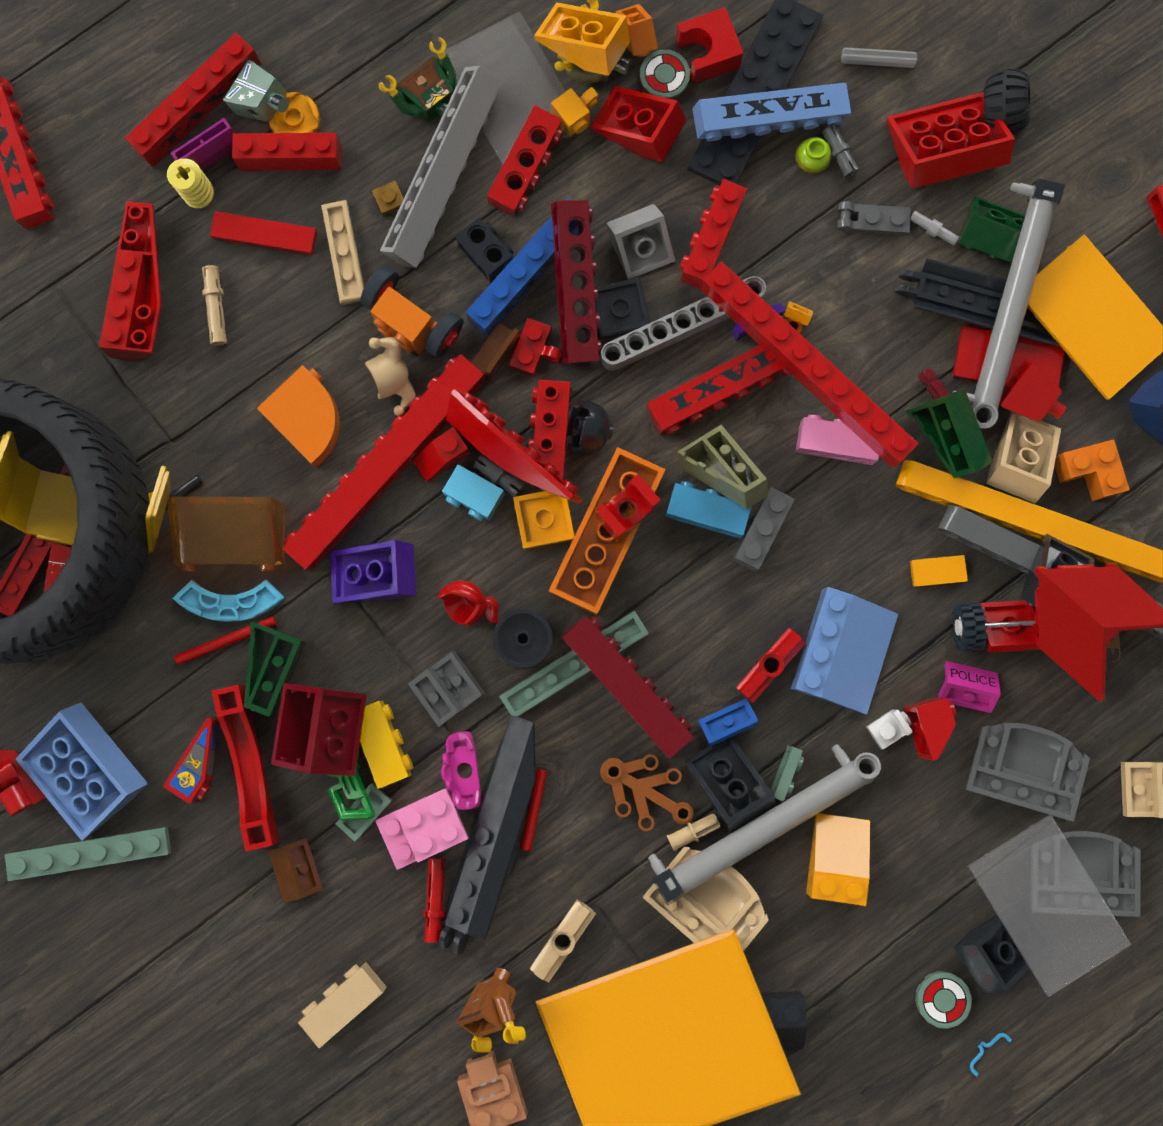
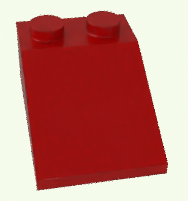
[591,86,687,162]

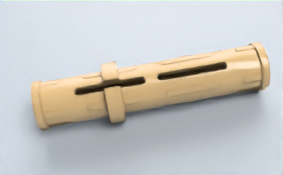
[202,265,227,346]

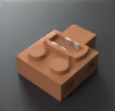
[457,1051,527,1126]

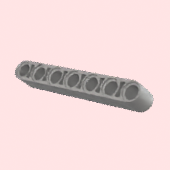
[601,276,766,371]

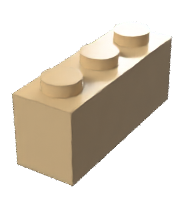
[298,962,386,1048]

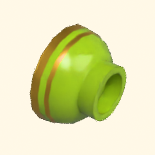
[795,137,832,174]

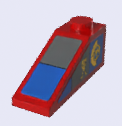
[163,717,219,804]

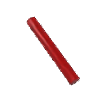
[521,769,547,851]

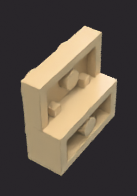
[1121,762,1163,818]

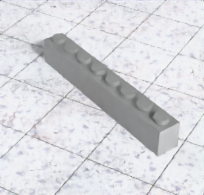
[380,66,501,268]

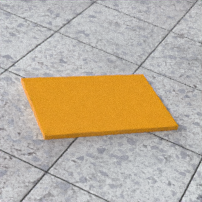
[1027,234,1163,400]

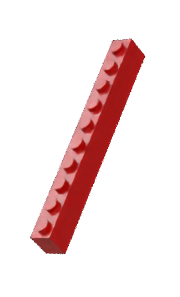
[700,261,919,468]
[282,354,486,572]

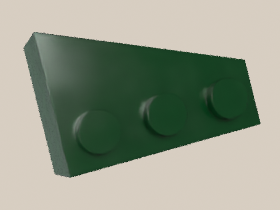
[905,388,993,478]
[244,621,306,717]

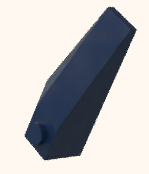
[1129,369,1163,444]

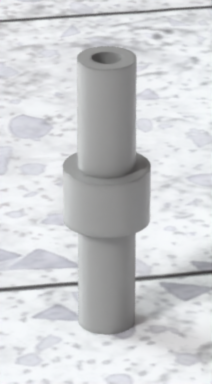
[910,211,959,246]

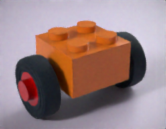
[360,265,464,357]

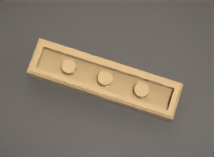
[321,200,364,305]

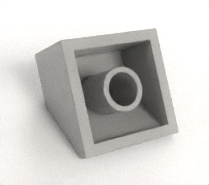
[606,204,675,280]

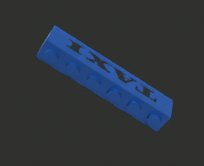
[465,197,579,337]

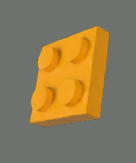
[513,491,575,550]

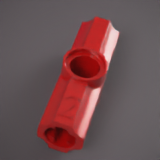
[735,628,806,703]

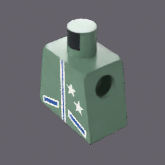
[223,60,289,122]

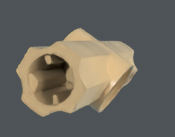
[530,899,596,983]

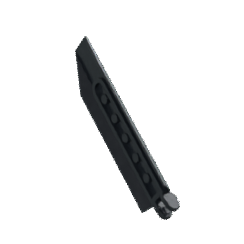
[895,258,1062,348]
[439,715,536,955]

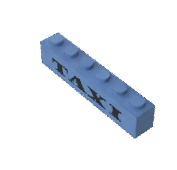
[692,83,851,142]

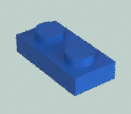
[698,698,759,747]

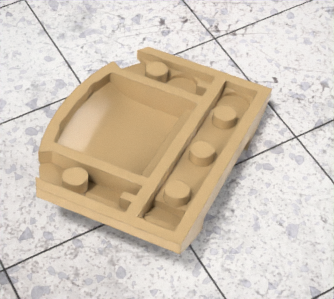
[643,847,769,951]

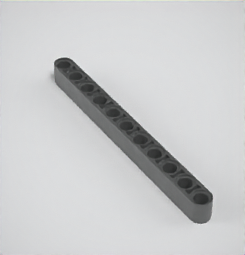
[937,505,1163,640]

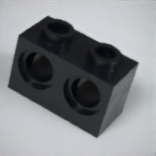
[455,218,514,283]

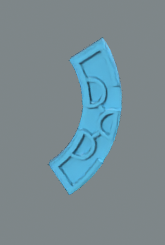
[172,580,286,622]

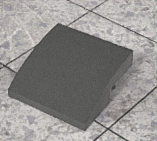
[408,650,485,727]

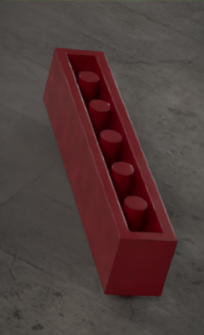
[561,615,694,759]

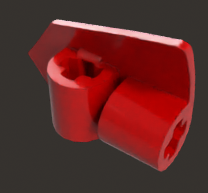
[0,750,46,817]

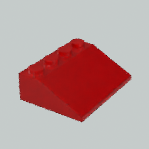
[887,92,1015,189]

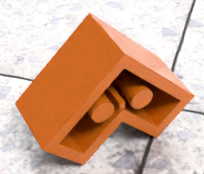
[1054,439,1130,501]

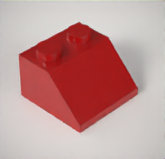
[903,698,957,760]

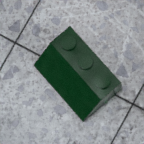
[959,195,1047,264]

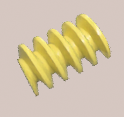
[167,159,214,208]

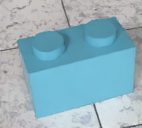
[442,465,505,521]

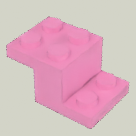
[375,788,469,870]

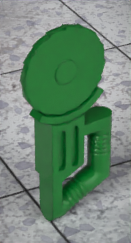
[328,751,376,821]

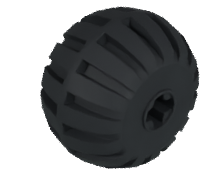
[984,68,1031,134]

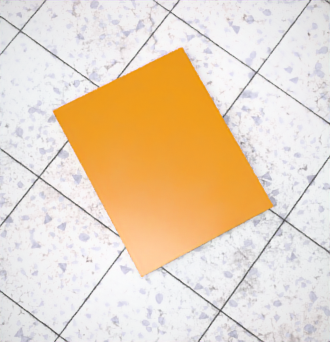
[536,929,801,1126]

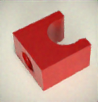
[675,7,743,84]
[595,474,660,542]

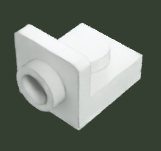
[866,709,913,749]

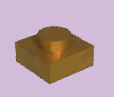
[372,181,404,217]

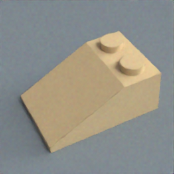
[986,411,1061,503]

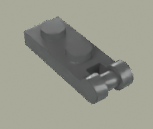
[837,201,911,236]

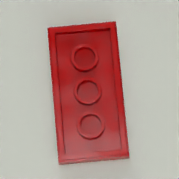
[952,326,1065,388]

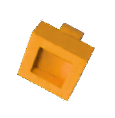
[784,301,813,333]

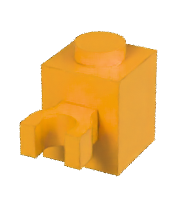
[551,87,598,137]

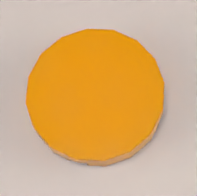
[269,92,320,133]

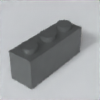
[732,487,795,572]

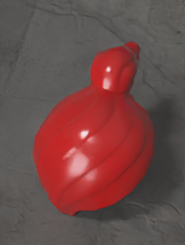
[438,580,500,627]

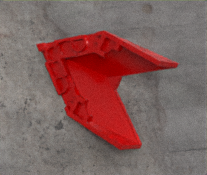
[1035,564,1163,702]

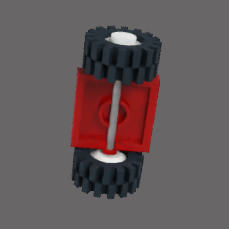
[951,600,1041,653]

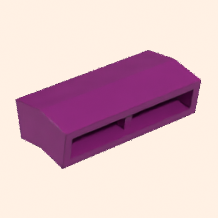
[171,118,235,171]

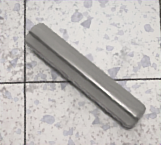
[841,48,917,68]

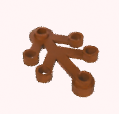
[600,754,694,831]

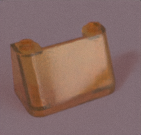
[168,497,285,572]

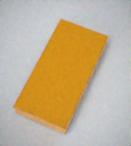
[910,555,968,587]

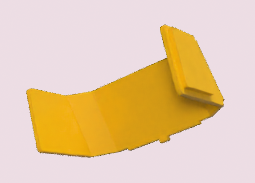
[0,431,171,553]

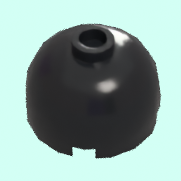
[567,400,613,454]

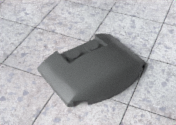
[965,723,1090,822]
[1030,831,1141,917]

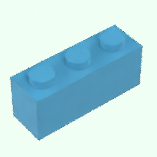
[665,481,752,539]

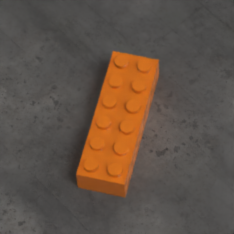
[549,447,666,616]

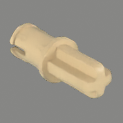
[667,814,720,851]

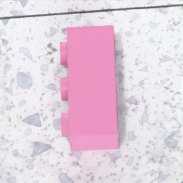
[795,415,879,465]

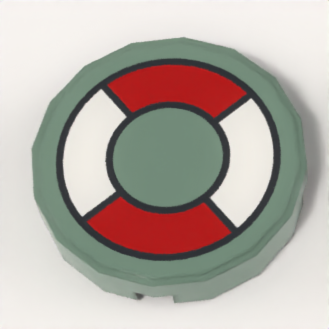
[640,50,690,100]
[915,971,972,1029]

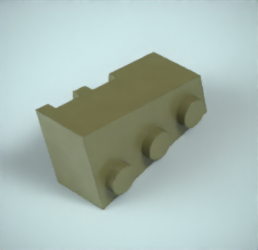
[677,425,768,509]

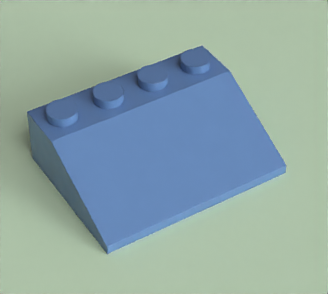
[790,587,898,715]
[16,703,148,841]

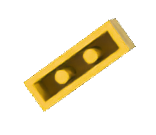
[360,701,413,789]

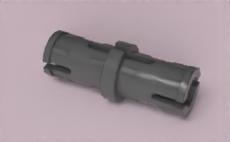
[822,124,860,178]
[473,454,525,497]

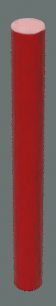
[174,616,277,665]

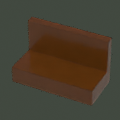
[471,323,520,381]
[268,838,323,903]

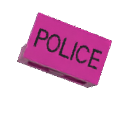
[938,661,1001,713]

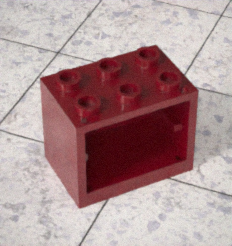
[271,683,367,776]

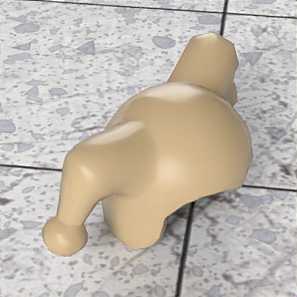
[365,337,416,416]

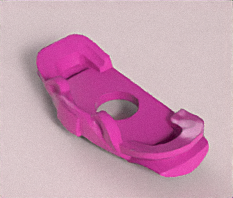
[441,731,481,810]

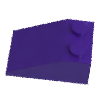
[330,540,416,604]

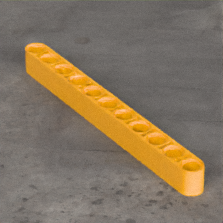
[895,460,1163,583]

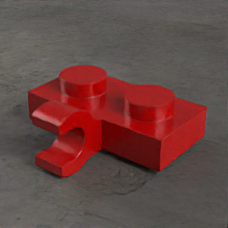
[509,318,562,376]

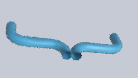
[969,1033,1012,1076]

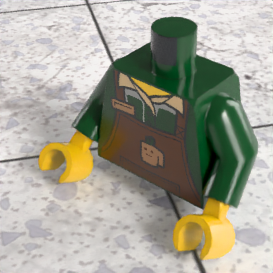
[379,37,457,122]

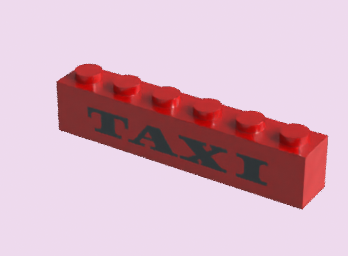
[125,33,261,168]
[0,75,54,229]
[646,345,790,436]

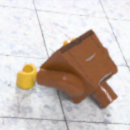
[456,968,526,1053]

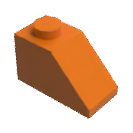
[615,4,658,57]

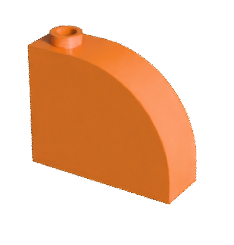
[257,365,340,468]

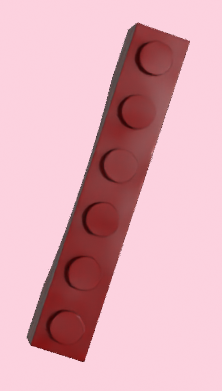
[212,685,280,852]

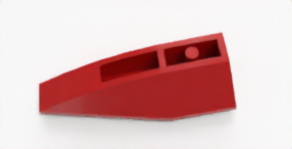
[99,201,162,361]
[446,389,583,504]

